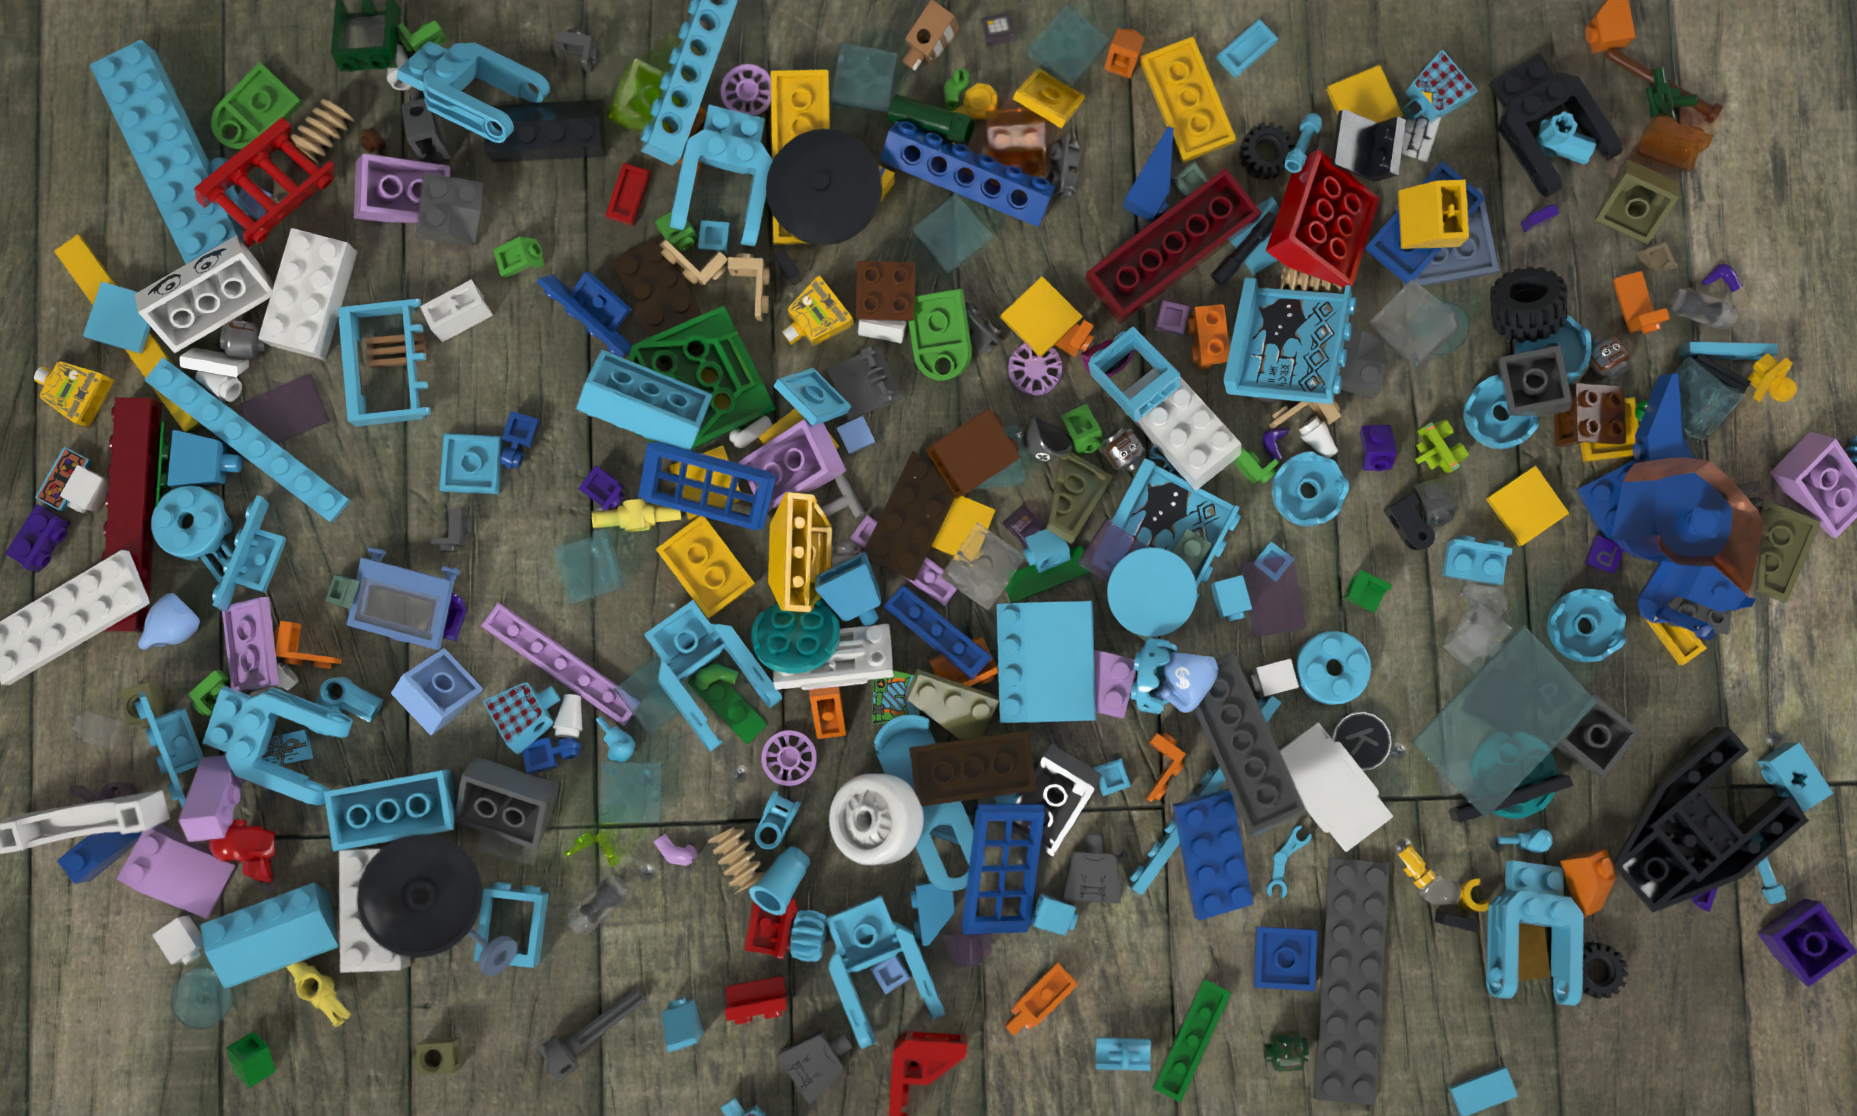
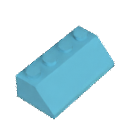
[576,349,712,450]
[324,769,456,851]
[200,883,340,989]

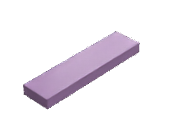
[850,515,961,607]

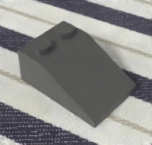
[1003,744,1102,856]

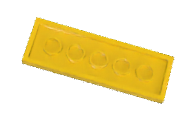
[771,70,830,245]

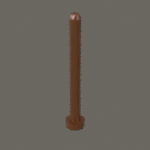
[1605,48,1723,124]

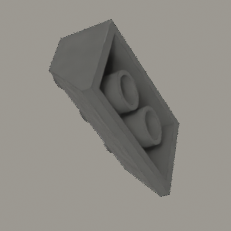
[454,756,559,850]

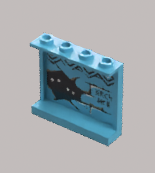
[1223,278,1356,404]
[1089,458,1241,601]

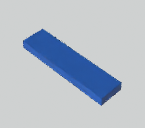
[884,584,992,680]

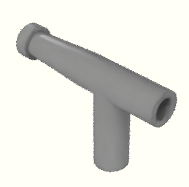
[821,473,866,518]

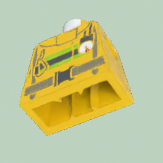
[781,275,854,346]
[34,361,115,428]

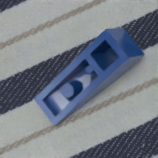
[1122,126,1173,223]
[1633,373,1684,463]
[57,831,143,884]

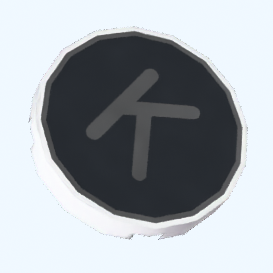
[1331,712,1392,771]

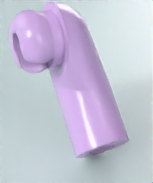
[654,833,698,866]

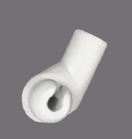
[729,416,772,448]

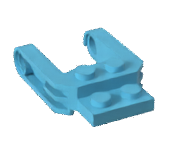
[397,41,550,143]
[669,105,773,247]
[644,600,783,752]
[203,686,353,805]
[1486,861,1583,1006]
[826,895,946,1049]

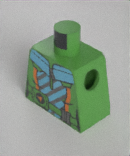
[872,671,920,724]

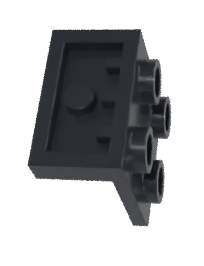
[1331,109,1406,182]

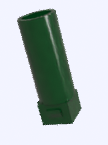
[887,94,976,146]

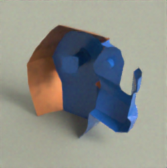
[1611,457,1765,641]

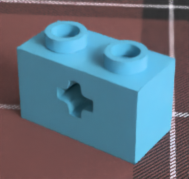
[1757,742,1833,812]

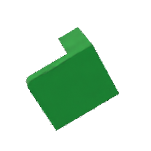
[1342,570,1392,613]
[226,1031,275,1088]

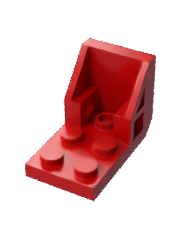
[889,1031,967,1116]

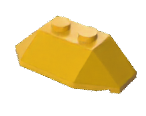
[768,492,832,612]

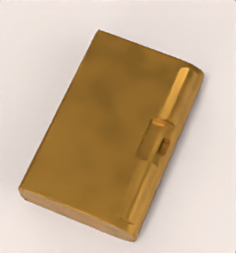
[1501,923,1551,981]

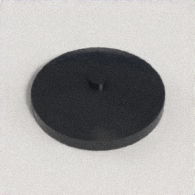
[766,129,882,245]
[357,834,483,958]

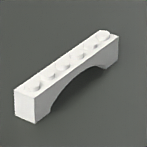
[0,790,170,854]

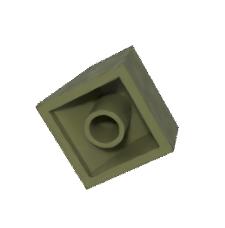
[1595,159,1680,244]

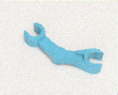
[1266,825,1311,898]

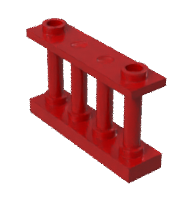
[194,117,334,248]

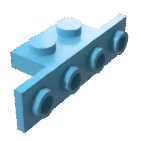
[212,495,287,612]
[135,691,204,807]

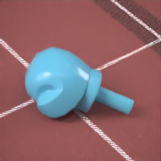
[596,716,636,762]
[1498,829,1553,853]

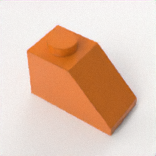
[1585,0,1636,53]
[1104,28,1145,79]
[809,686,846,739]
[1560,849,1616,918]

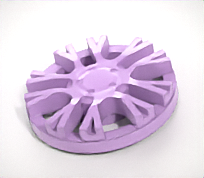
[721,64,771,117]
[1008,343,1062,396]
[761,730,817,786]

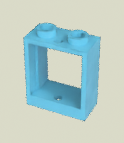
[1088,326,1181,423]
[474,882,549,968]

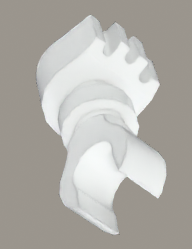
[249,662,299,697]

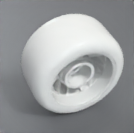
[829,774,924,865]

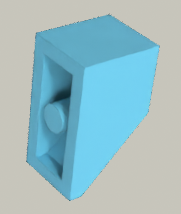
[1031,892,1078,936]
[662,997,705,1052]

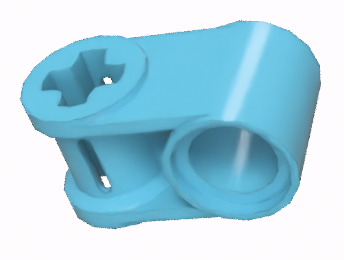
[755,790,801,849]

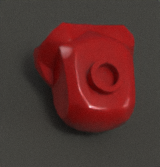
[209,819,276,884]

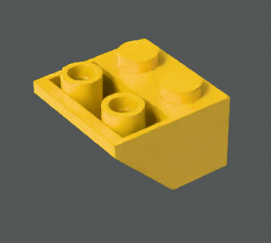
[1398,180,1469,249]

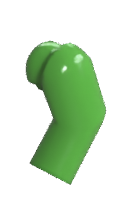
[944,68,970,110]
[695,663,739,690]

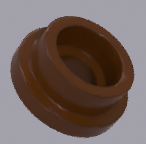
[359,127,386,155]

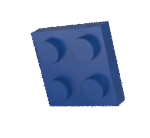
[1253,926,1317,991]

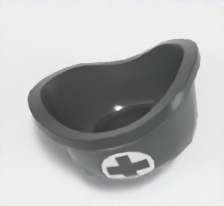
[1023,415,1073,462]

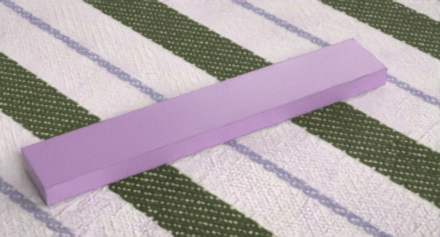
[481,602,642,726]

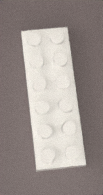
[0,550,150,685]

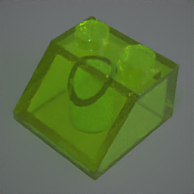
[606,58,681,133]

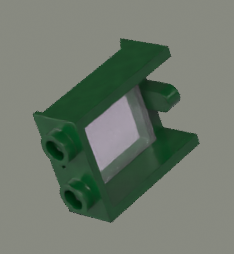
[331,0,402,72]

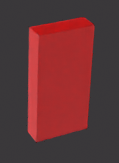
[605,162,652,226]

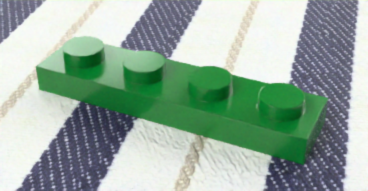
[1152,978,1231,1103]

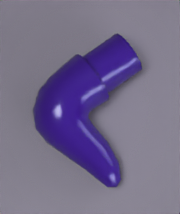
[1702,264,1743,292]
[1262,427,1290,461]

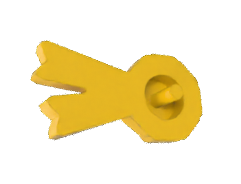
[950,83,999,144]

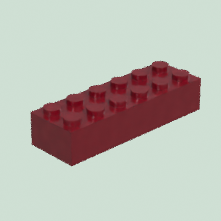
[1085,168,1262,325]

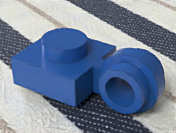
[501,411,540,470]
[522,737,581,774]

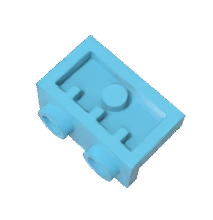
[1442,535,1513,586]

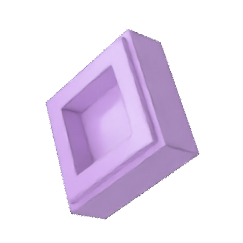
[1154,300,1190,336]

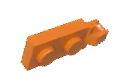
[1005,961,1079,1036]

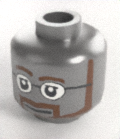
[220,320,265,359]
[1589,336,1631,380]
[1101,427,1145,471]

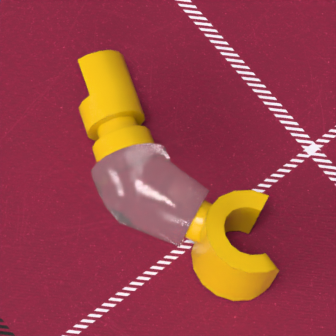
[1398,844,1491,912]

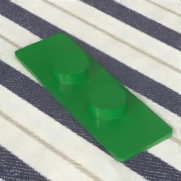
[155,421,169,507]
[1001,546,1092,603]
[688,663,767,744]

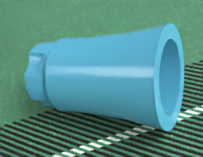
[749,846,810,915]

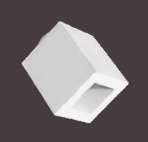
[60,465,110,514]
[1250,659,1299,697]
[152,915,204,965]

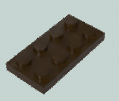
[611,235,702,364]
[863,451,955,582]
[909,731,1037,807]

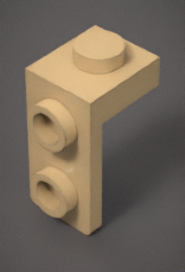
[659,239,728,285]
[728,253,770,321]
[1269,400,1341,429]

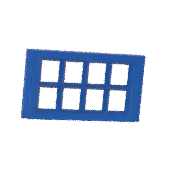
[638,441,776,531]
[962,804,1045,935]

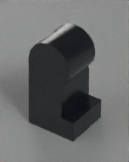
[1383,493,1435,550]

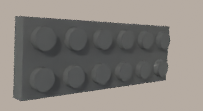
[1194,652,1308,838]

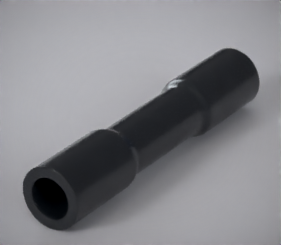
[1210,211,1277,286]

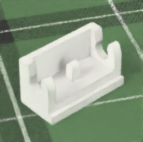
[420,279,493,342]

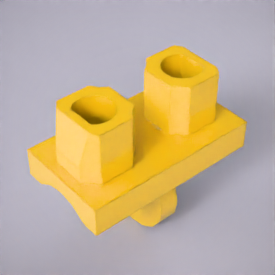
[1747,353,1797,403]

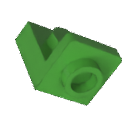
[398,20,448,52]
[654,211,698,252]
[493,237,545,277]
[1060,404,1104,456]
[1233,448,1279,485]
[188,670,230,716]

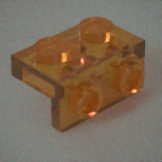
[1637,116,1713,172]

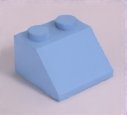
[391,648,484,736]

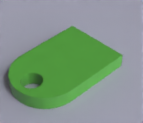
[211,62,304,152]
[909,289,972,381]

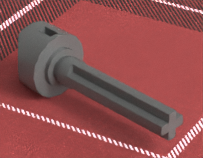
[538,988,646,1081]

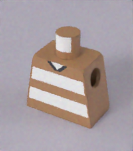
[902,0,959,71]

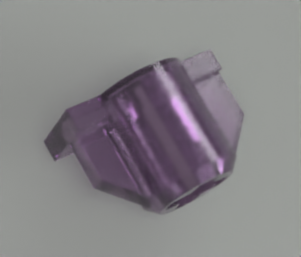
[943,932,992,967]

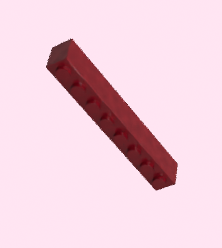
[101,397,162,633]

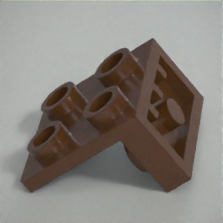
[856,261,916,321]
[1554,383,1626,447]

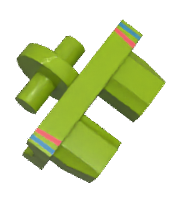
[1415,419,1469,475]

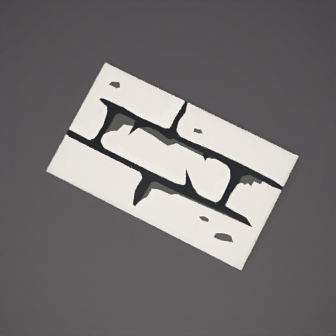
[1401,113,1441,162]

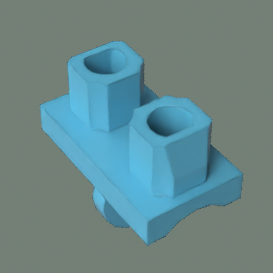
[1095,1037,1151,1071]

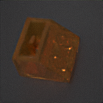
[985,109,1045,179]

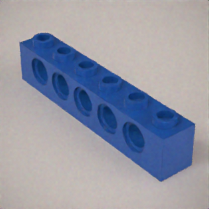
[880,121,1056,227]

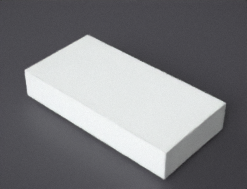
[180,347,249,377]

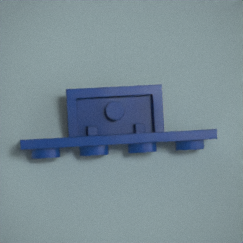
[537,271,632,358]

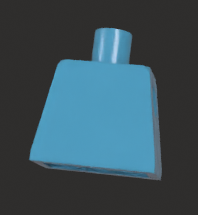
[167,430,243,488]
[815,552,881,626]

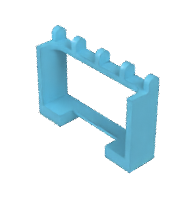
[338,299,431,427]

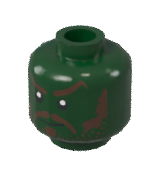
[1263,1030,1309,1072]

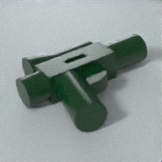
[1646,67,1698,122]

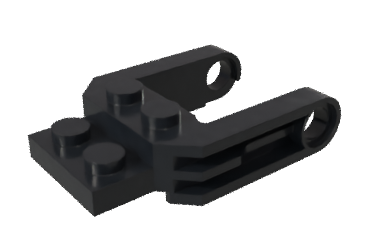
[1489,53,1623,197]

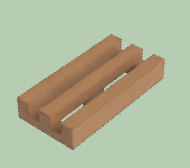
[365,333,427,368]

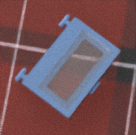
[347,547,460,650]

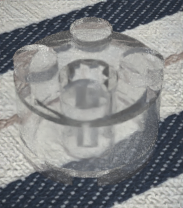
[1441,603,1513,674]

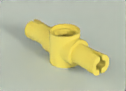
[592,499,682,532]
[286,960,351,1027]

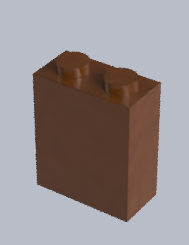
[925,408,1021,498]

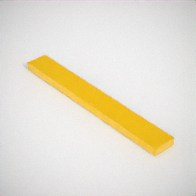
[54,234,202,433]

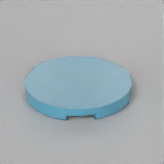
[1107,548,1197,637]

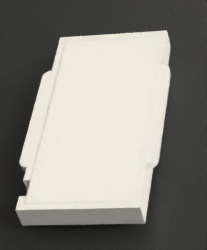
[773,624,894,690]
[1280,721,1394,852]

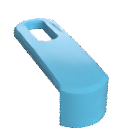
[874,715,986,890]

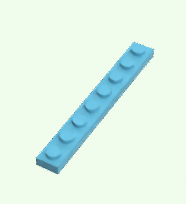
[145,358,351,523]
[1129,696,1281,895]

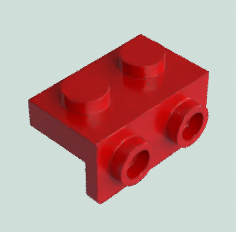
[743,898,798,959]
[724,976,789,1025]

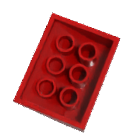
[1265,149,1380,288]

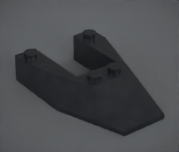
[1613,727,1809,913]

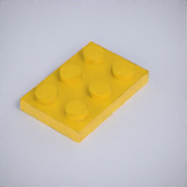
[656,516,756,619]

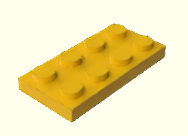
[1139,36,1237,163]

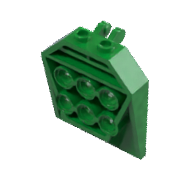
[627,305,776,451]

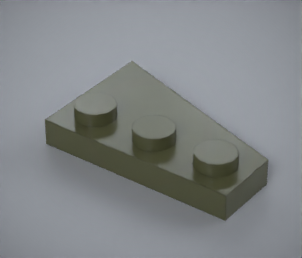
[1046,452,1114,544]
[1755,499,1821,603]
[905,669,999,740]

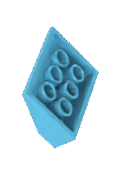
[997,601,1096,723]

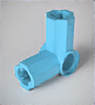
[1536,111,1596,165]
[308,676,384,736]

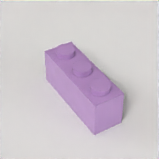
[179,755,246,842]

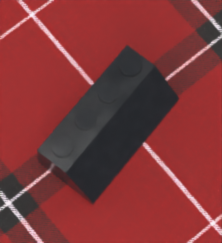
[484,99,606,163]

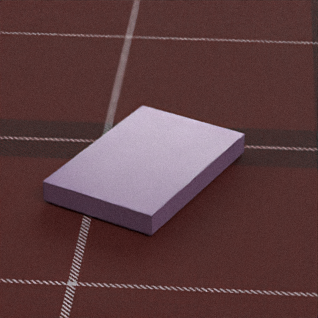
[222,597,279,693]

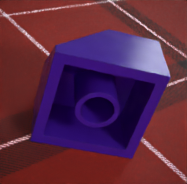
[1757,899,1857,987]

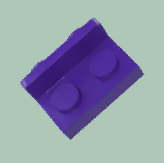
[5,504,71,572]

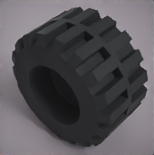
[1490,267,1568,343]

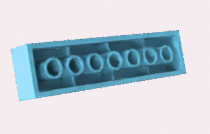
[90,39,252,264]

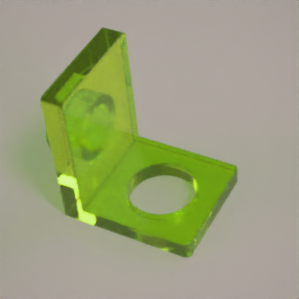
[564,832,620,867]

